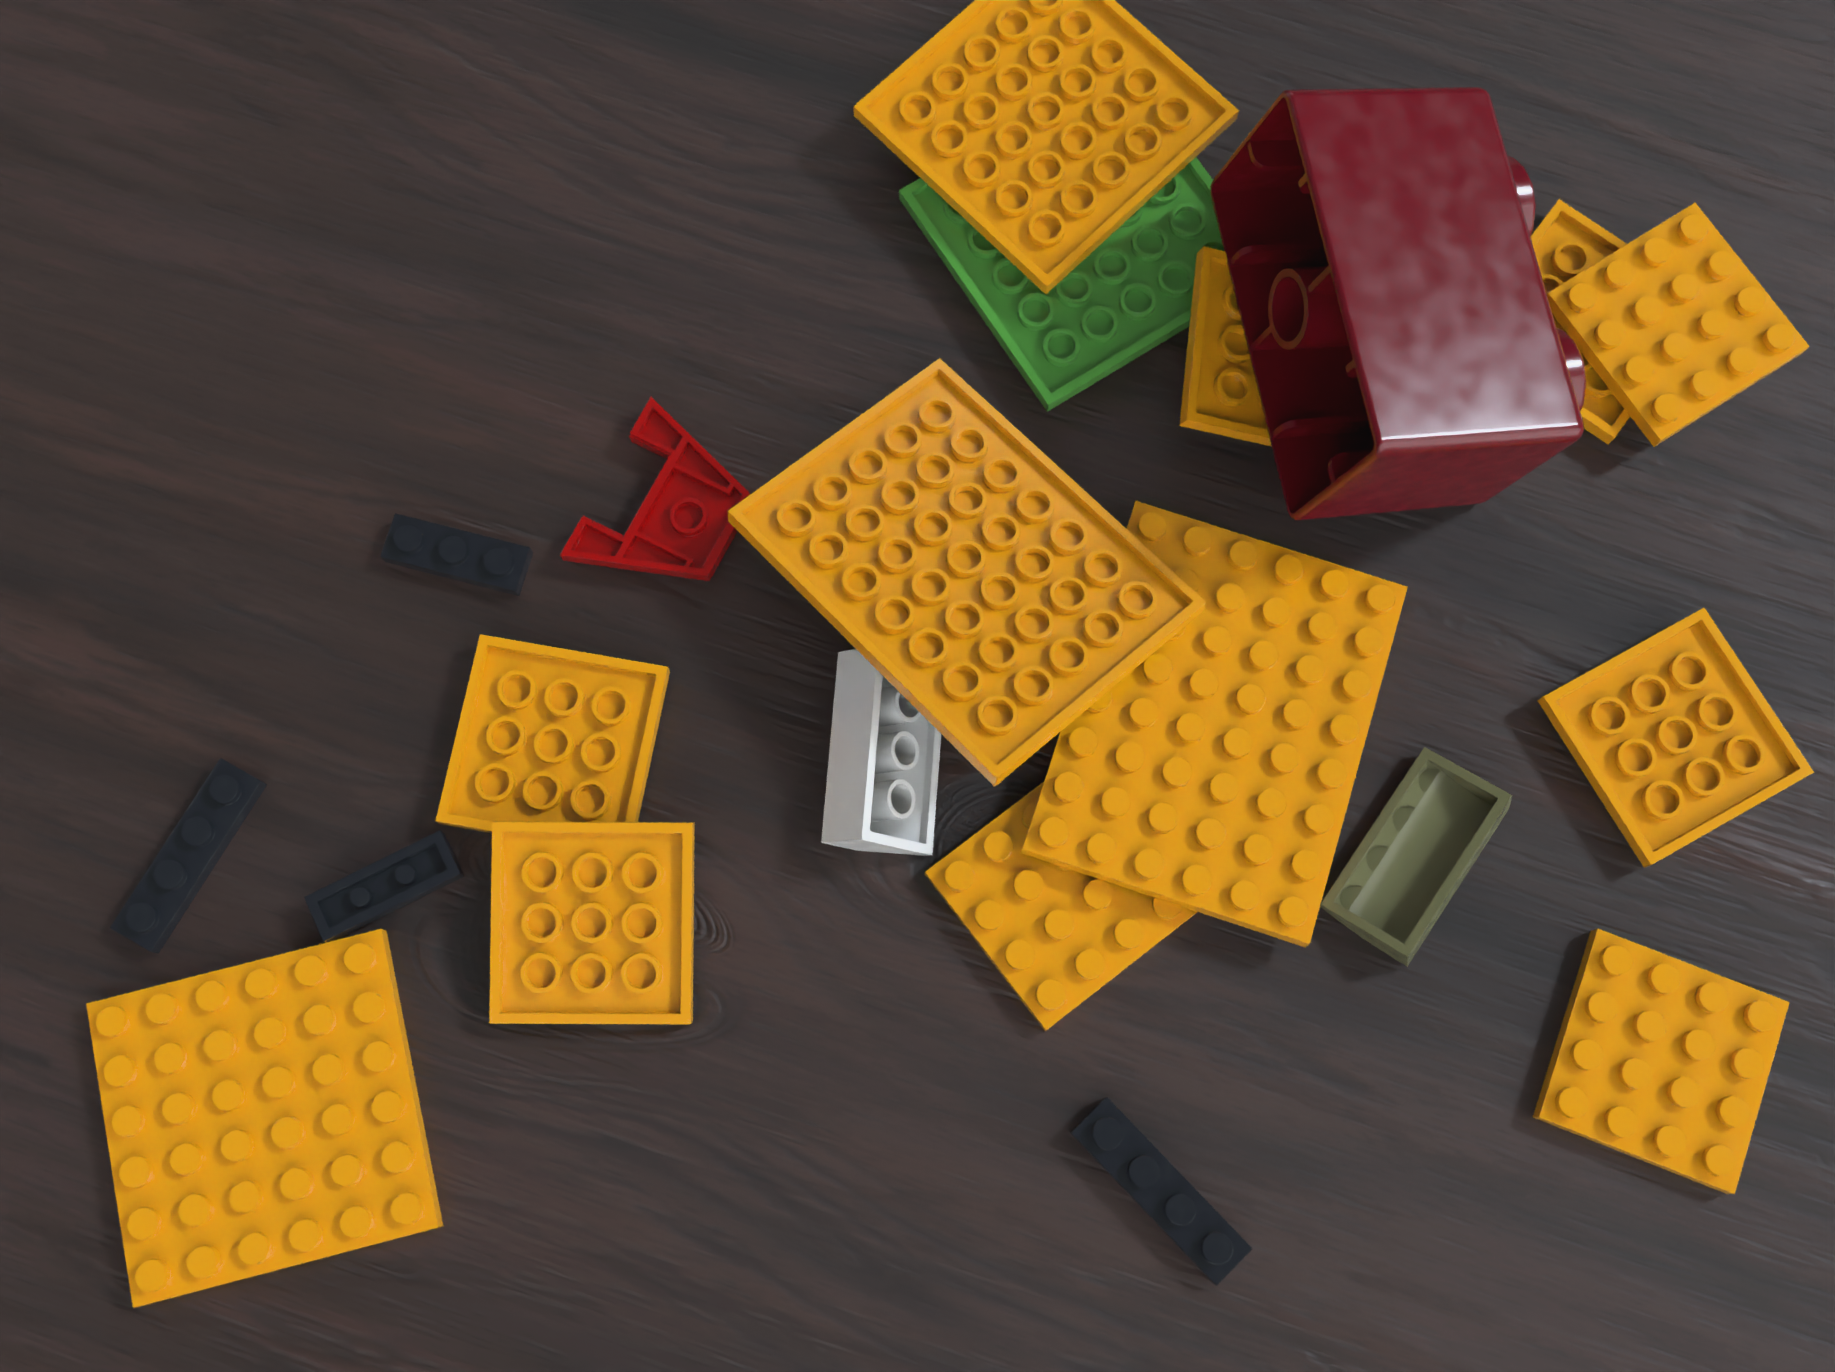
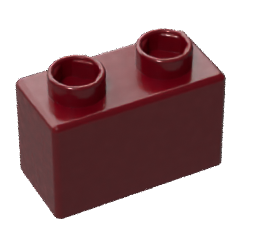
[1210,87,1586,520]

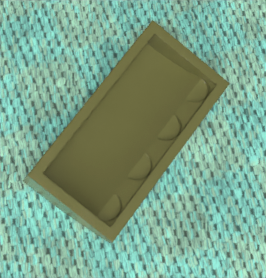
[1320,747,1512,967]

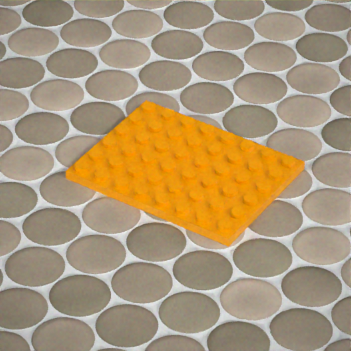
[728,358,1207,787]
[1021,501,1408,947]

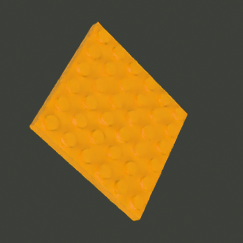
[853,0,1239,294]
[86,929,443,1308]

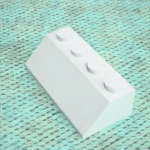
[821,649,941,856]

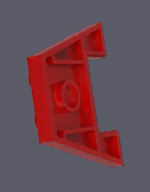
[560,397,750,581]

